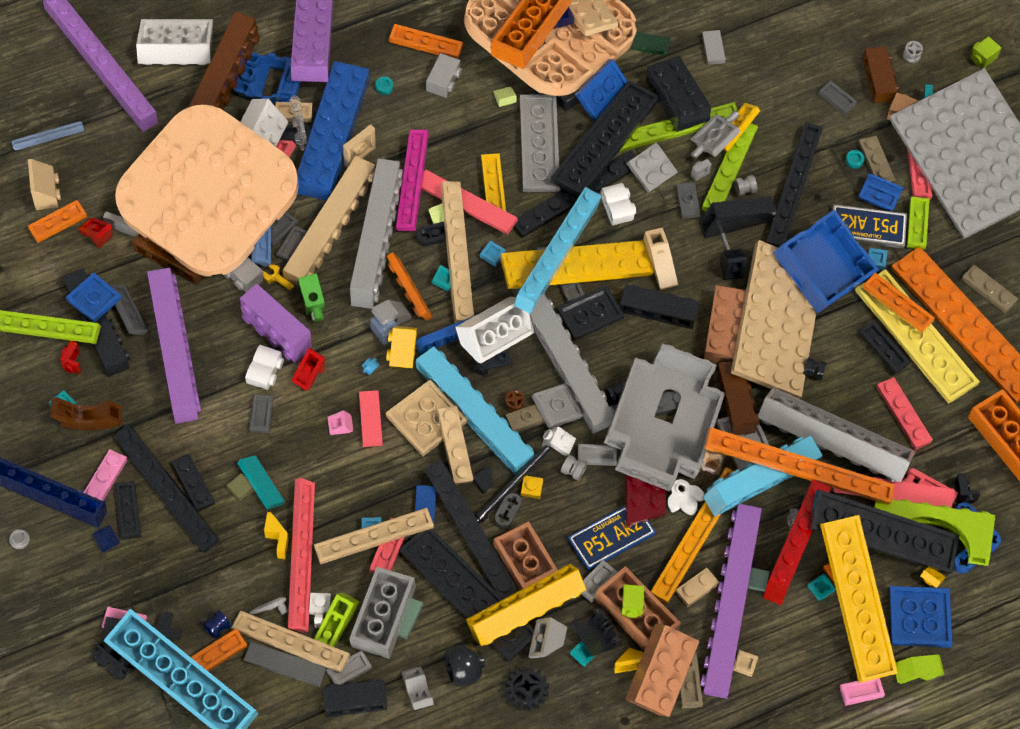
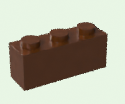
[862,47,899,104]

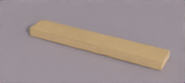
[314,508,434,565]
[231,611,350,673]

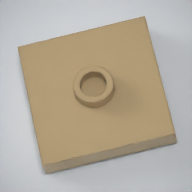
[343,124,376,168]

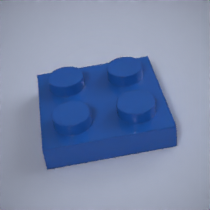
[66,272,121,323]

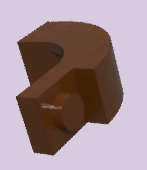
[50,397,122,431]

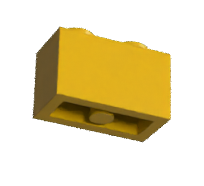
[386,326,417,368]

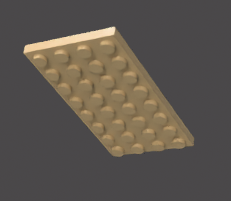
[731,240,816,399]

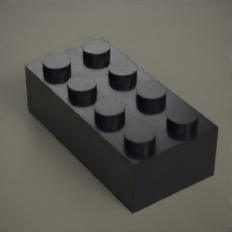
[646,56,711,132]

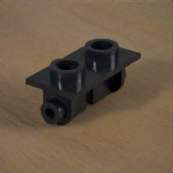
[92,643,134,680]

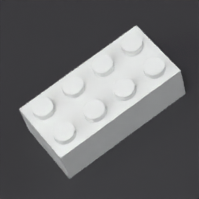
[241,99,288,147]

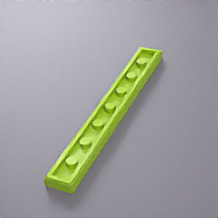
[618,102,738,153]

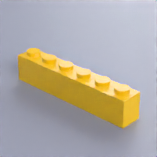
[466,564,586,646]

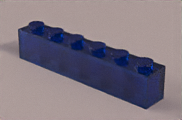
[0,458,108,528]

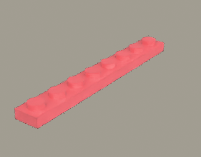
[288,477,315,633]

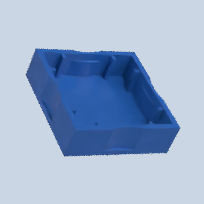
[773,209,879,314]

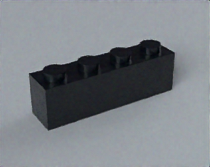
[620,284,699,330]

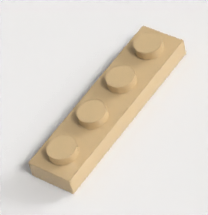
[437,406,473,485]

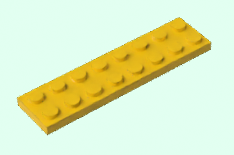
[500,240,654,289]
[820,515,898,683]

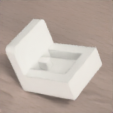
[541,427,576,456]

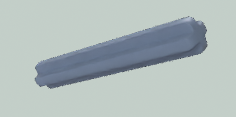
[12,121,84,150]

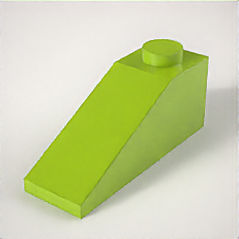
[314,593,360,647]

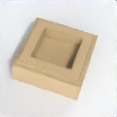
[733,650,758,677]

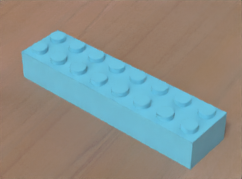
[104,609,259,729]

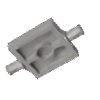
[691,110,741,159]

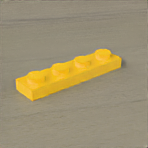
[481,153,506,211]

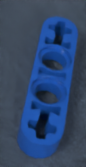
[415,315,476,354]

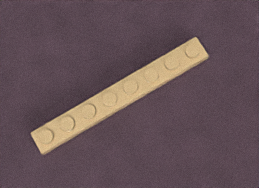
[441,181,474,323]

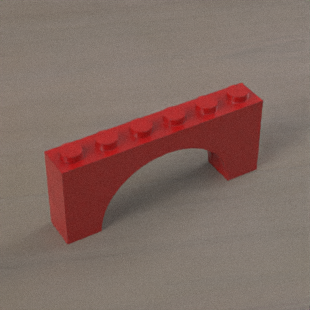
[763,480,831,606]

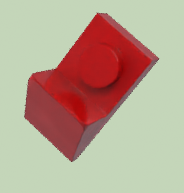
[78,217,112,248]
[291,348,325,391]

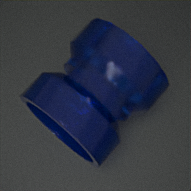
[203,610,231,639]

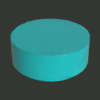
[375,76,393,95]
[845,150,864,169]

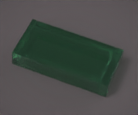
[632,32,670,56]

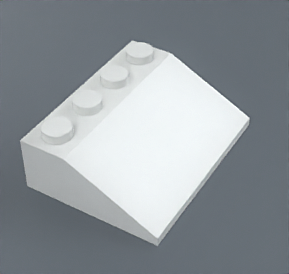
[136,19,213,65]

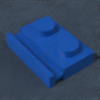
[858,173,903,212]

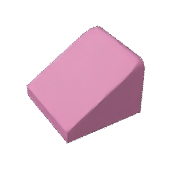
[327,410,353,435]

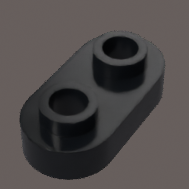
[417,222,446,246]

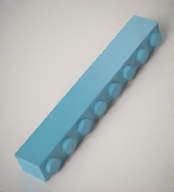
[514,187,602,314]
[416,346,534,475]

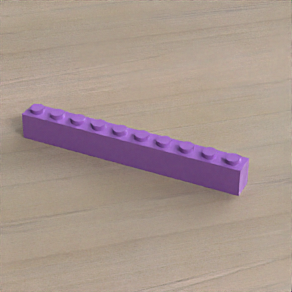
[43,0,158,132]
[700,504,762,699]

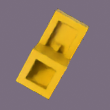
[264,512,289,559]

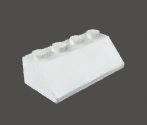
[456,297,535,363]

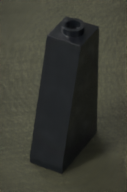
[699,196,777,238]

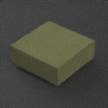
[227,473,254,501]

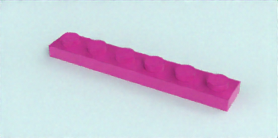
[396,130,429,231]

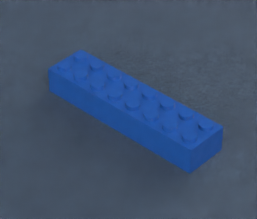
[297,61,370,200]

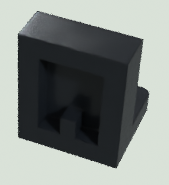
[954,473,980,504]

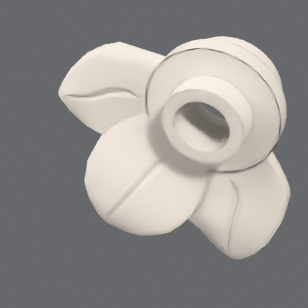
[667,479,705,516]

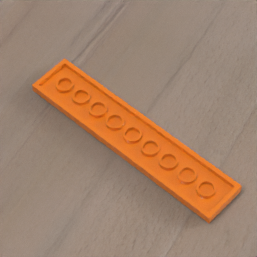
[891,247,1020,404]

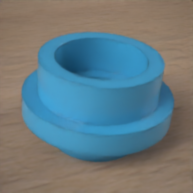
[362,358,379,376]

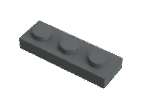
[110,284,148,335]

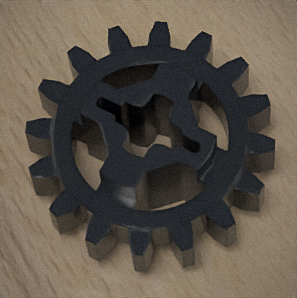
[505,666,549,711]

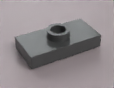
[676,182,700,219]

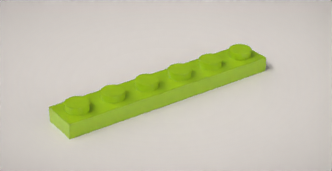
[702,123,758,211]
[0,310,101,344]

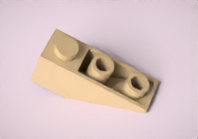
[643,227,678,290]

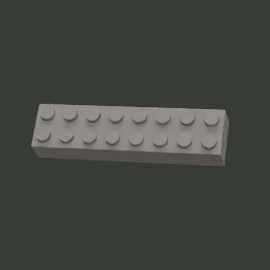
[350,158,403,309]
[758,388,916,483]

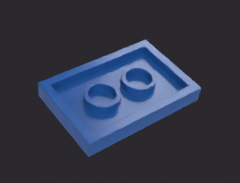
[575,59,628,122]

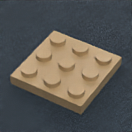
[386,379,468,456]

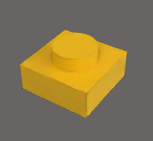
[521,476,543,499]
[920,567,946,588]

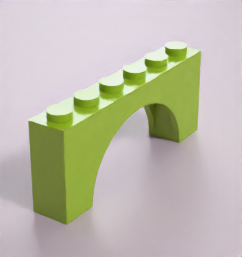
[875,499,995,566]

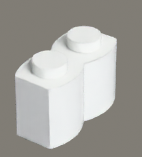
[600,183,636,226]
[245,345,284,390]

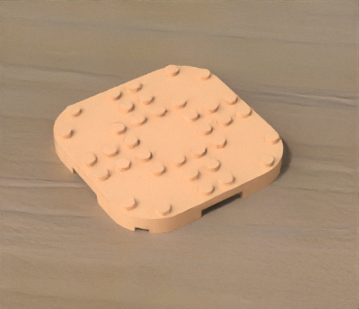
[464,0,637,96]
[116,105,299,277]

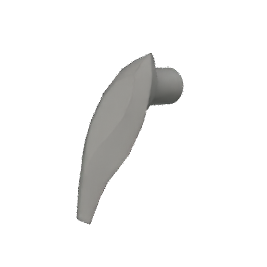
[250,597,289,615]

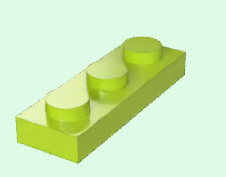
[907,196,929,250]

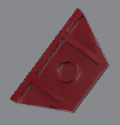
[625,474,666,528]

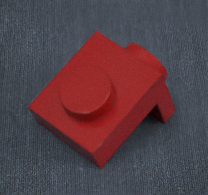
[60,341,81,374]

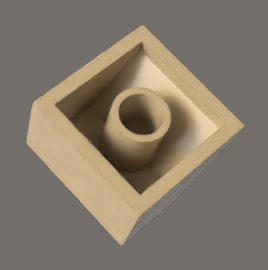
[28,159,61,210]

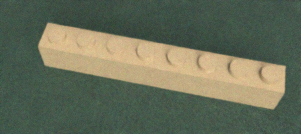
[283,156,375,286]

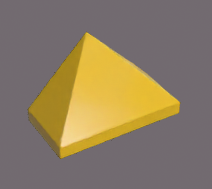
[614,648,644,674]

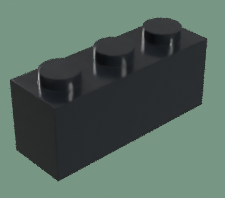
[323,679,387,718]

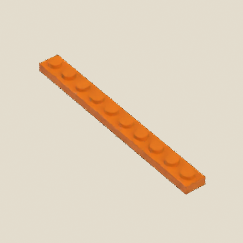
[704,427,894,505]

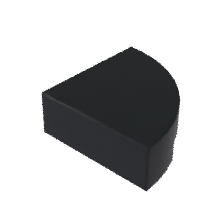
[473,466,492,494]

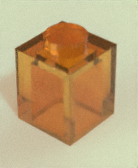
[701,449,726,475]

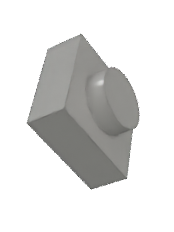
[691,159,711,182]

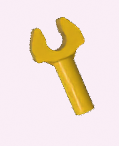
[263,265,295,292]

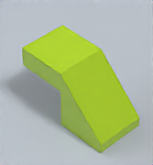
[896,655,944,684]

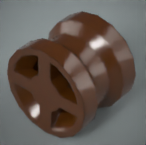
[505,390,524,413]

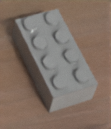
[349,567,416,659]

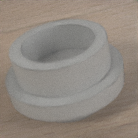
[9,529,30,549]

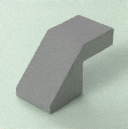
[371,300,412,325]
[401,666,434,710]

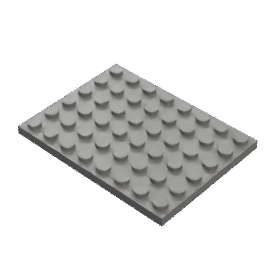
[889,68,1020,239]

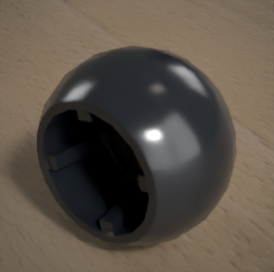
[444,642,485,687]

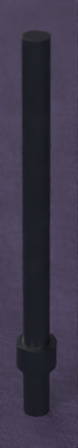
[474,445,550,524]

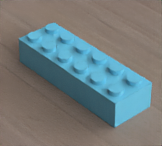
[703,436,823,517]

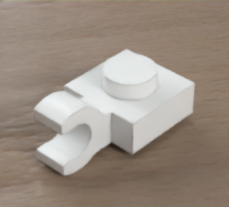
[309,593,331,628]

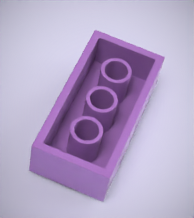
[240,284,312,363]

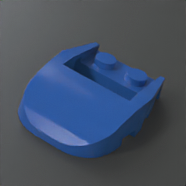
[233,53,301,104]

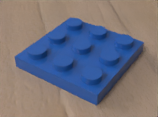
[889,586,952,648]

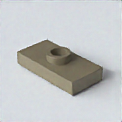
[505,404,545,432]

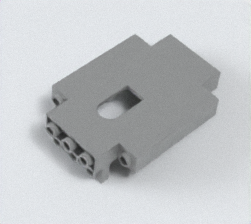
[604,343,725,491]

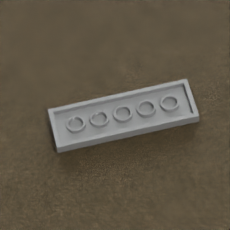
[520,95,560,192]

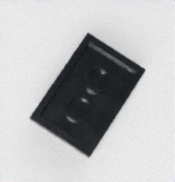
[556,285,625,341]

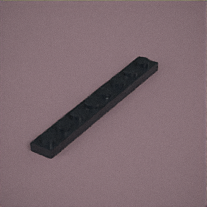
[766,122,823,248]
[513,150,636,238]
[113,423,220,553]
[424,459,519,599]

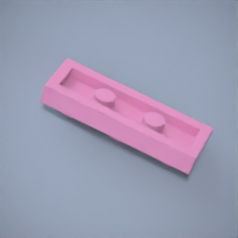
[81,449,127,509]

